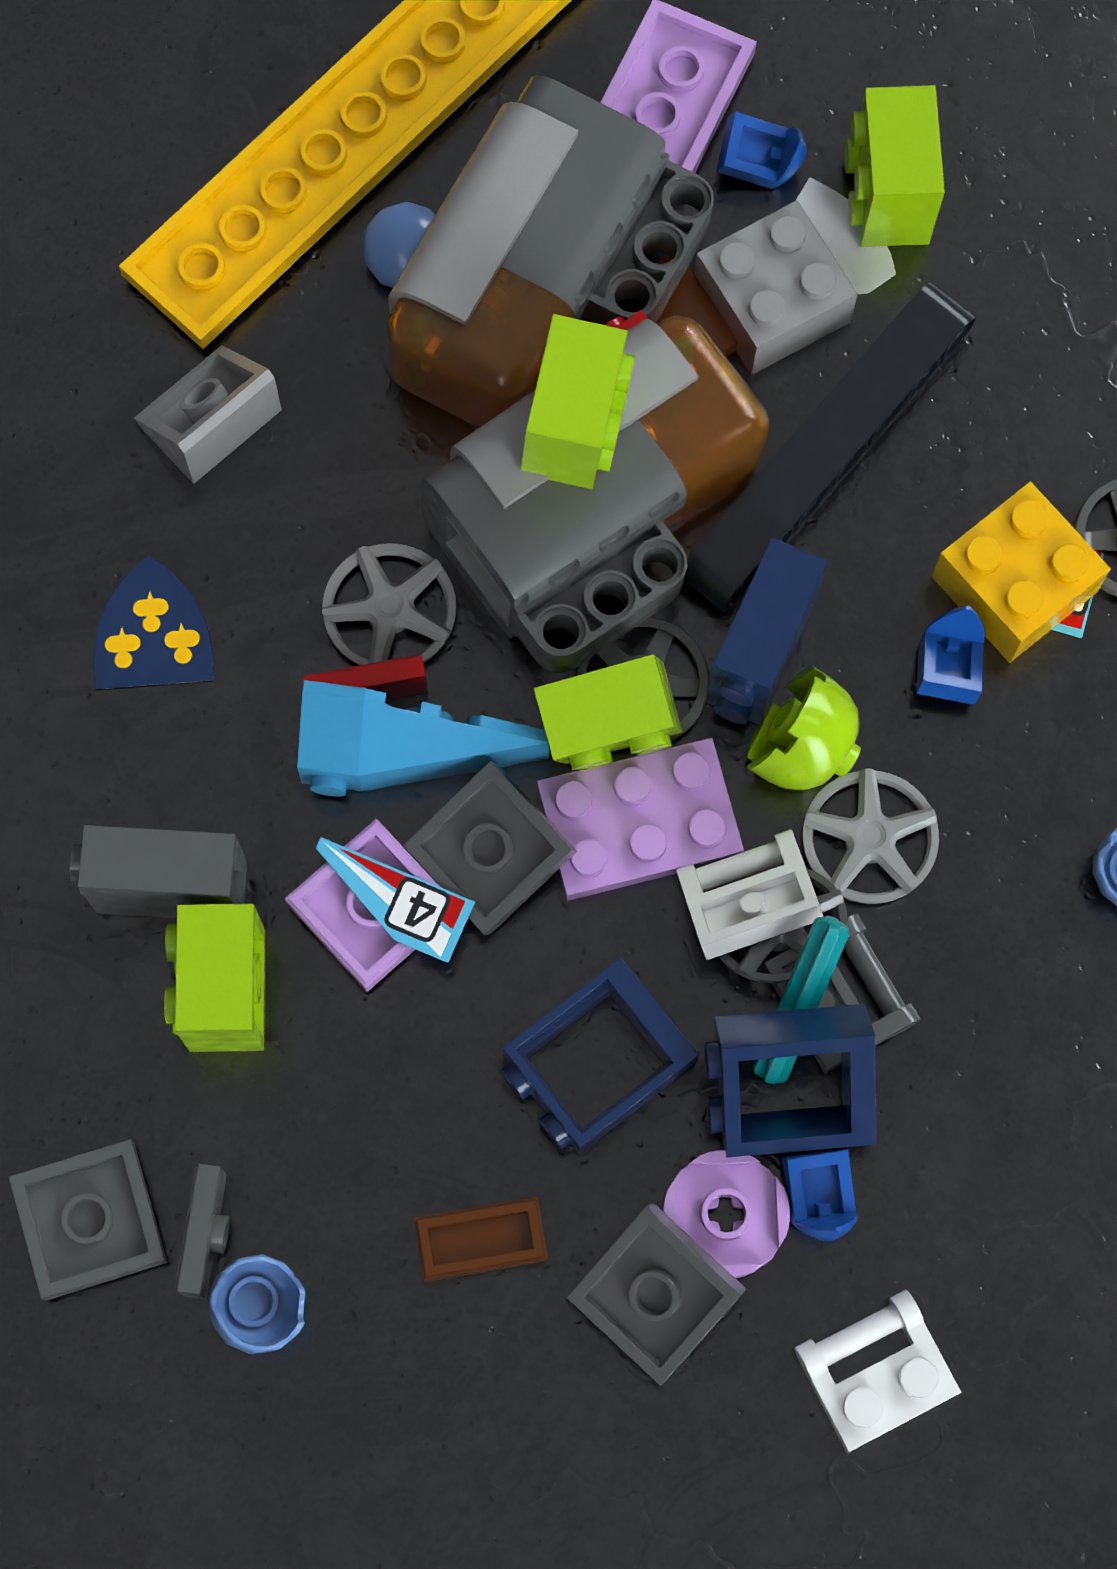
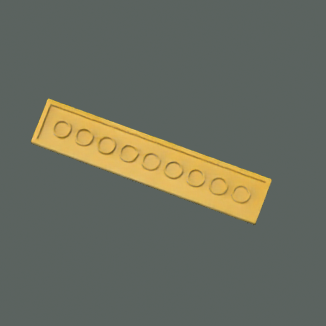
[119,0,572,349]

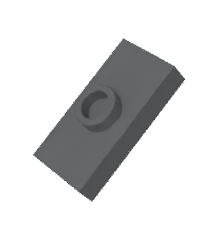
[175,1164,230,1299]

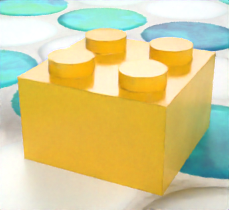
[931,481,1111,663]

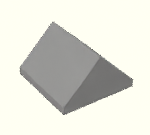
[134,345,282,484]

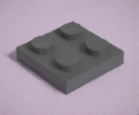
[403,761,577,935]
[9,1139,167,1301]
[567,1202,747,1386]

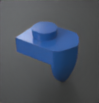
[716,111,806,189]
[917,605,985,705]
[781,1147,858,1241]

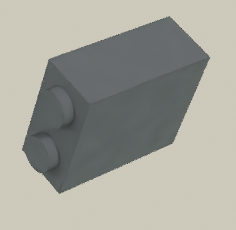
[70,825,247,918]

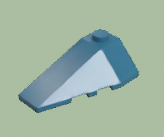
[297,680,550,797]

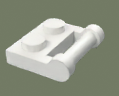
[676,829,823,960]
[794,1289,962,1453]

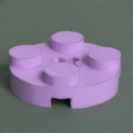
[663,1150,790,1278]

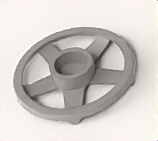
[322,543,456,665]
[802,768,939,904]

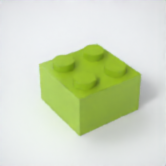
[844,85,945,247]
[521,314,635,489]
[534,654,682,772]
[164,904,265,1052]

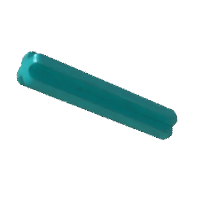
[753,915,849,1085]

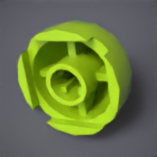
[747,666,861,790]

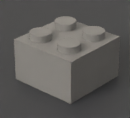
[694,200,858,376]

